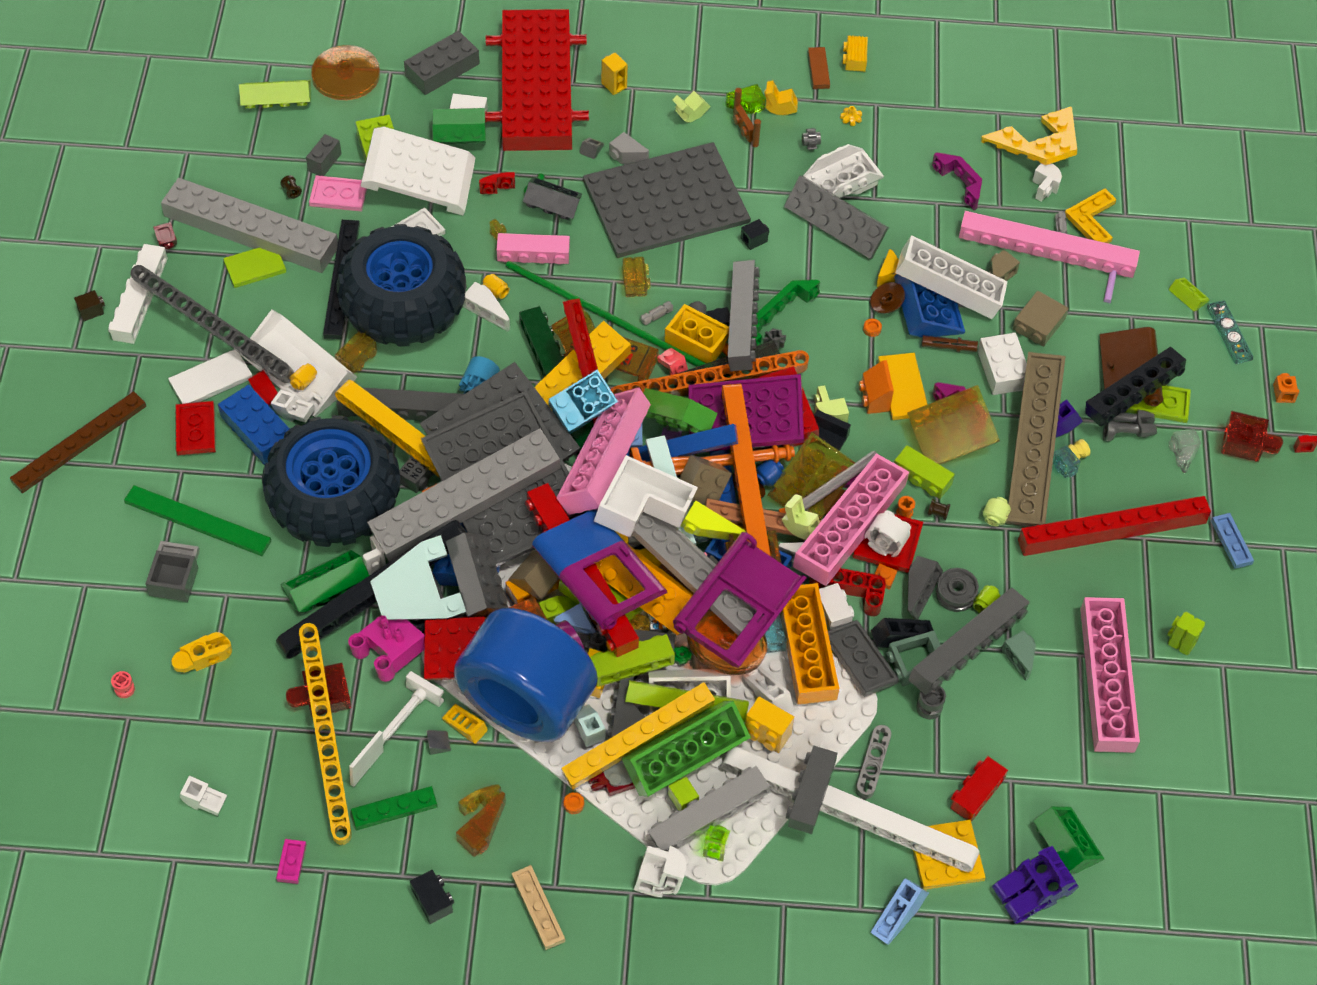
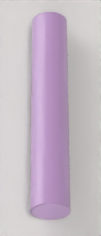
[1104,270,1117,303]

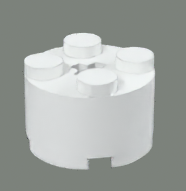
[865,510,911,557]

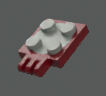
[588,761,635,796]

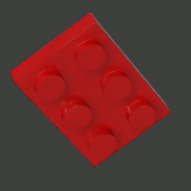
[176,401,216,455]

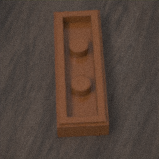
[808,47,830,89]

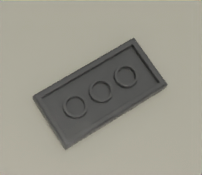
[828,620,899,697]

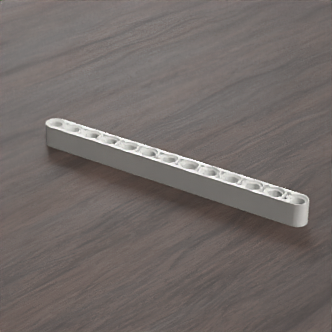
[721,747,980,872]

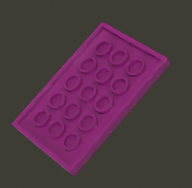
[689,374,805,452]

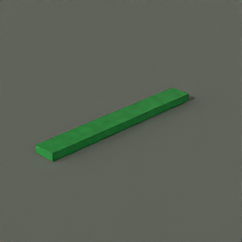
[124,485,271,556]

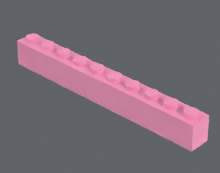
[959,211,1140,278]

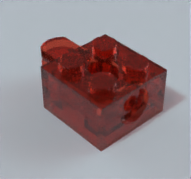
[1221,411,1283,462]
[286,663,352,717]

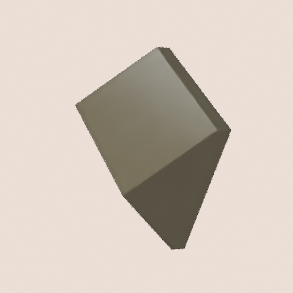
[509,551,559,601]

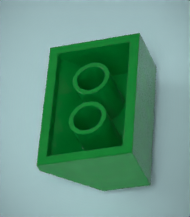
[433,108,486,144]
[1034,806,1104,874]

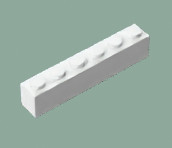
[108,244,168,344]

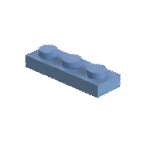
[1211,513,1254,569]

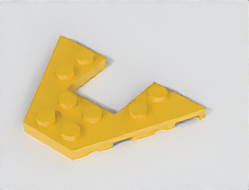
[981,107,1077,165]

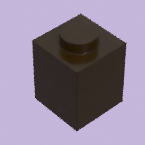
[74,290,105,322]

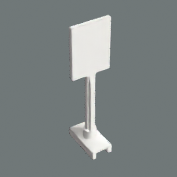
[349,671,444,787]

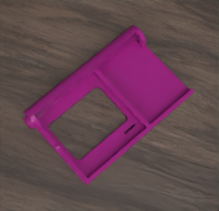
[673,532,807,668]

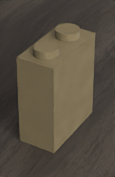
[1013,291,1069,347]

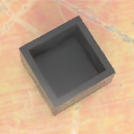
[145,550,198,602]

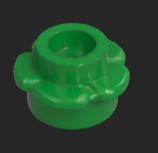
[674,646,692,665]

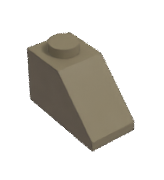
[989,250,1020,281]

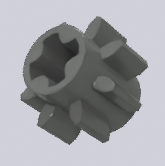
[802,128,821,150]
[763,328,786,351]
[585,631,607,652]

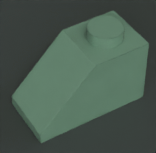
[1002,630,1036,681]

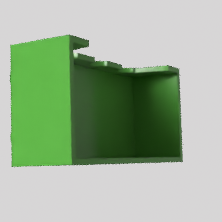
[643,388,718,433]

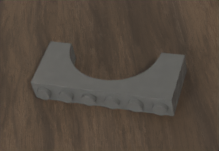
[608,629,676,738]

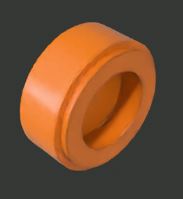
[863,319,882,337]
[564,792,584,814]

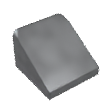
[580,137,604,159]
[427,730,451,755]

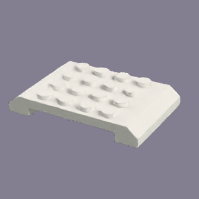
[360,127,475,216]

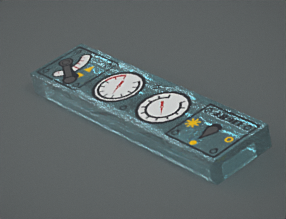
[1207,300,1254,364]

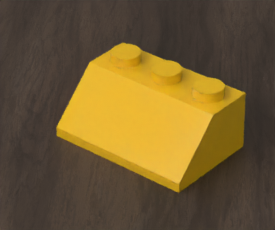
[664,304,729,366]

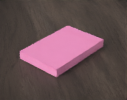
[309,175,367,211]

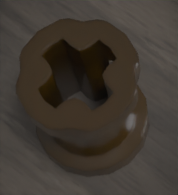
[280,175,302,199]
[928,499,951,520]

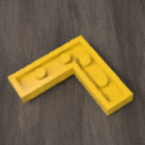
[1065,188,1117,244]

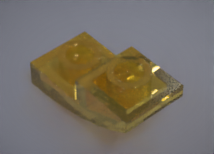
[458,784,502,816]

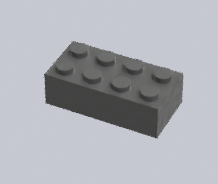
[404,30,480,95]
[446,532,508,617]

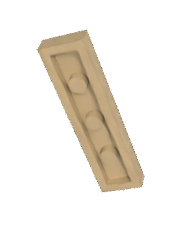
[512,865,565,950]

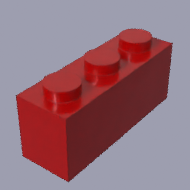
[950,756,1008,822]

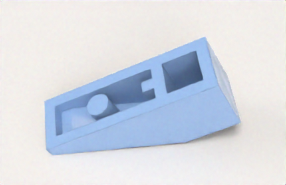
[870,878,929,945]

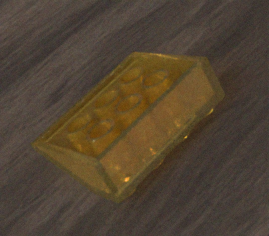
[907,385,1000,465]
[767,432,855,520]

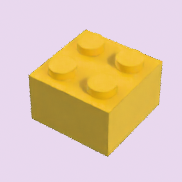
[745,696,795,753]

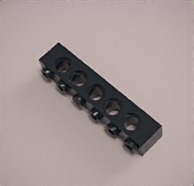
[1085,346,1186,427]

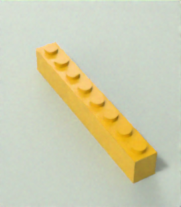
[561,682,715,790]

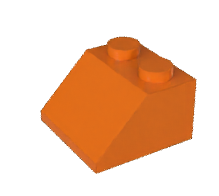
[859,360,894,414]

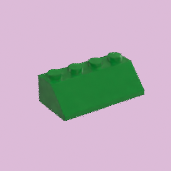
[281,550,369,612]

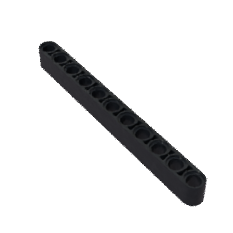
[276,520,467,658]

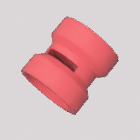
[111,671,135,698]

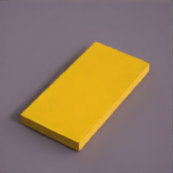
[878,353,930,420]

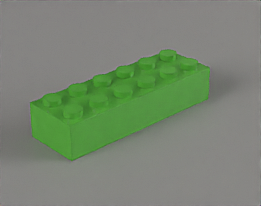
[621,701,751,797]

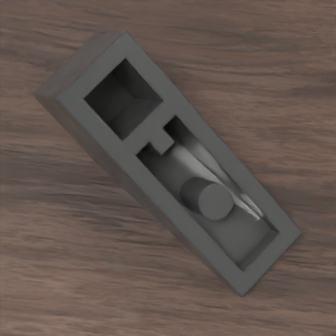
[908,556,943,620]

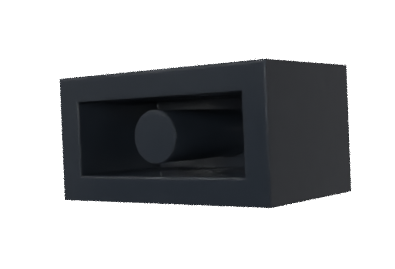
[410,869,454,924]

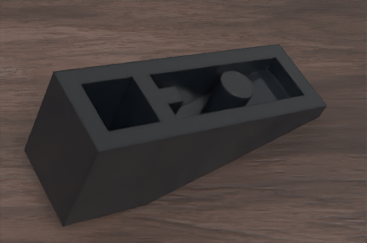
[871,618,934,648]

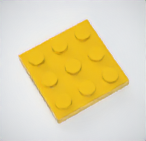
[913,820,986,890]

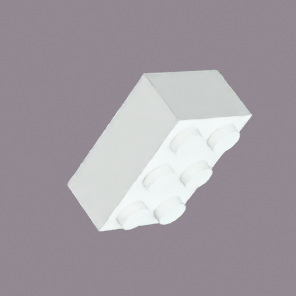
[977,333,1027,395]

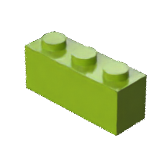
[894,445,955,499]

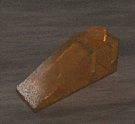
[456,791,506,857]

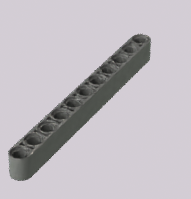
[130,265,294,383]

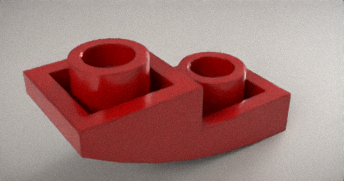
[479,172,515,194]
[248,370,278,406]

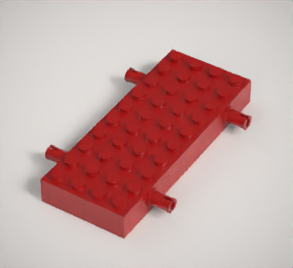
[485,9,589,151]

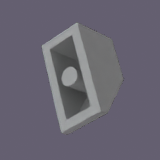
[609,132,649,164]

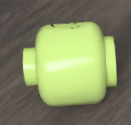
[983,497,1011,527]

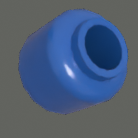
[756,460,784,487]

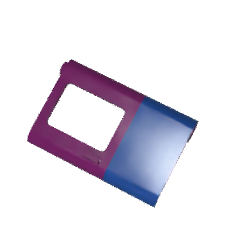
[532,510,667,629]

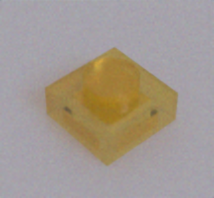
[489,219,507,240]

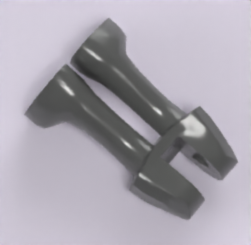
[1103,409,1157,441]

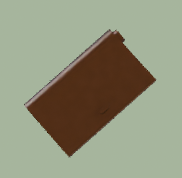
[1099,327,1163,406]

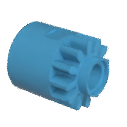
[459,356,500,394]

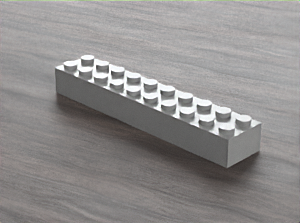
[161,177,338,273]
[367,428,561,562]

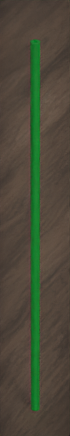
[506,261,731,378]

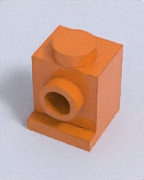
[1273,373,1299,403]

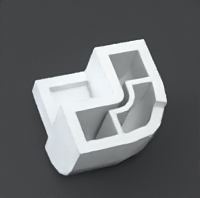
[634,846,686,898]

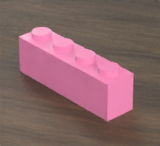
[497,233,570,264]

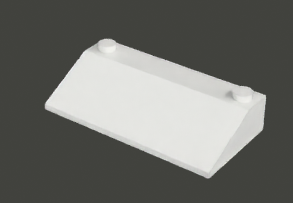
[239,309,357,417]

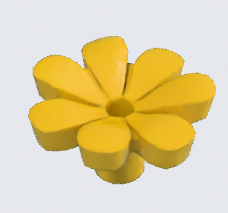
[840,106,862,126]

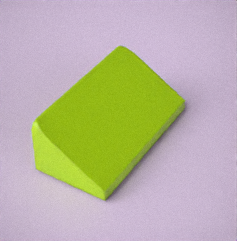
[1169,277,1210,311]

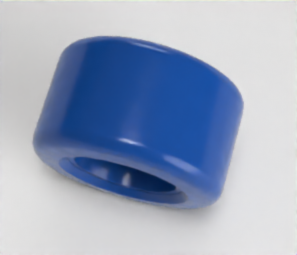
[454,608,598,742]

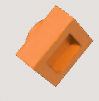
[875,564,898,590]

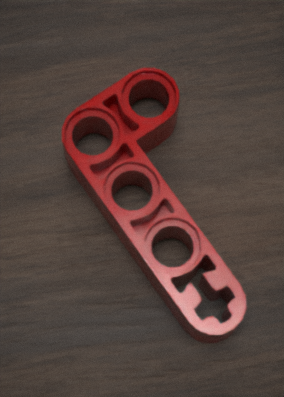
[808,568,886,617]

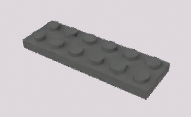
[784,175,889,259]

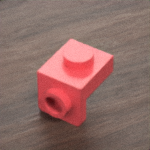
[657,348,688,375]

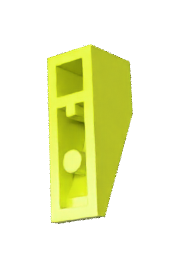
[681,500,746,541]

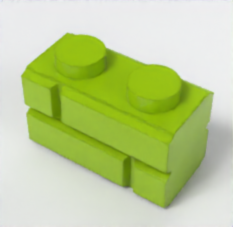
[1167,612,1205,656]

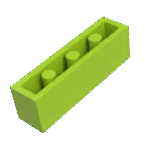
[590,634,675,687]

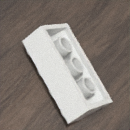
[648,669,731,716]

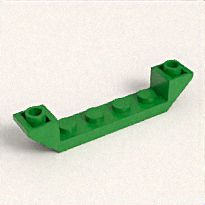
[754,280,820,353]

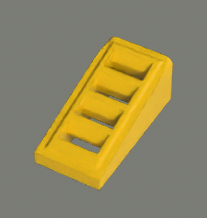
[442,704,488,744]

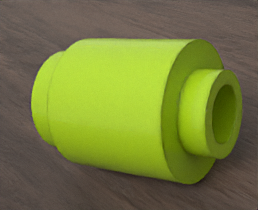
[973,585,1000,613]

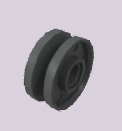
[936,568,979,612]

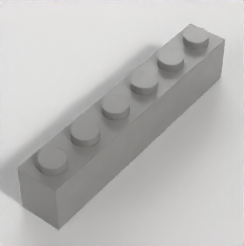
[649,766,770,852]

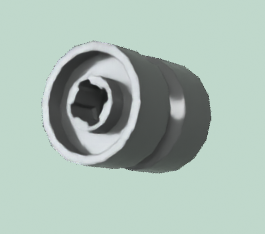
[916,686,946,720]

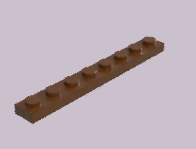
[10,391,147,494]

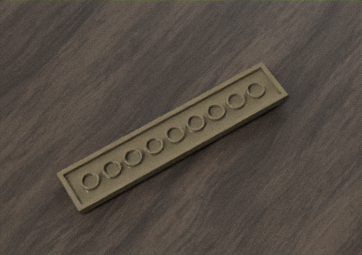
[1006,352,1066,527]

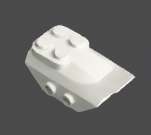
[803,144,884,198]

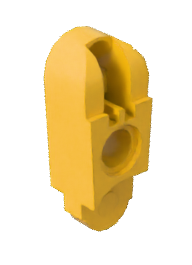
[171,632,232,673]

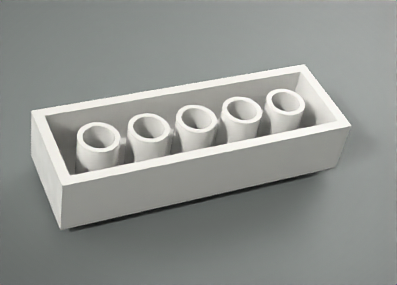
[895,235,1007,319]

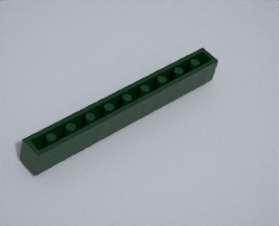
[519,306,593,456]

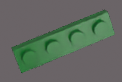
[351,786,438,831]

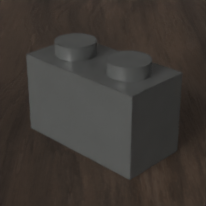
[306,134,342,176]

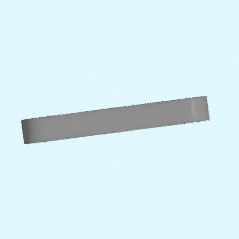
[856,725,891,799]

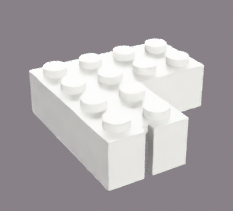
[594,455,698,537]

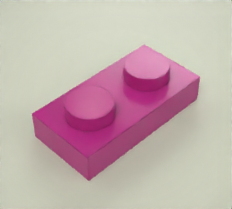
[276,839,307,884]

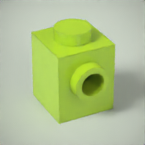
[668,776,699,811]

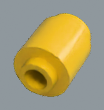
[483,274,510,299]
[290,363,317,390]

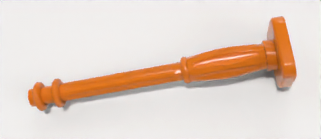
[629,444,795,476]

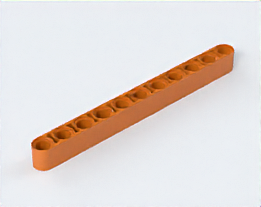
[611,350,809,396]
[722,384,771,556]

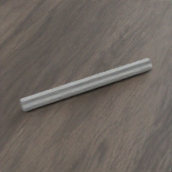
[802,451,876,510]

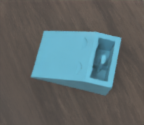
[548,369,618,434]

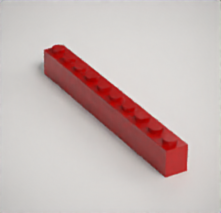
[525,483,639,657]
[1018,496,1211,556]

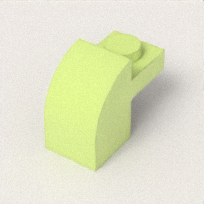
[673,91,711,122]
[814,385,849,423]
[782,494,820,540]

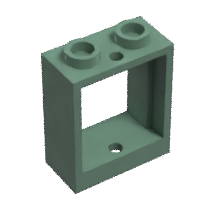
[886,631,941,686]

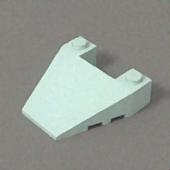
[370,535,466,620]

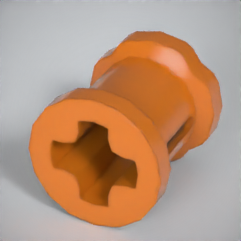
[896,496,915,518]

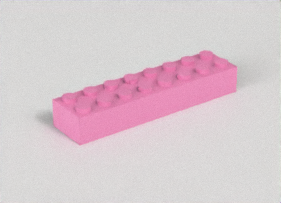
[557,388,651,515]
[793,453,909,586]
[1080,597,1140,753]

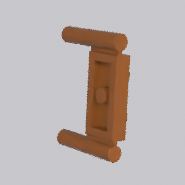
[733,88,761,147]

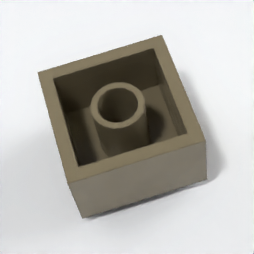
[679,455,732,504]

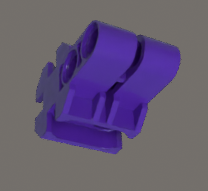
[992,846,1079,924]

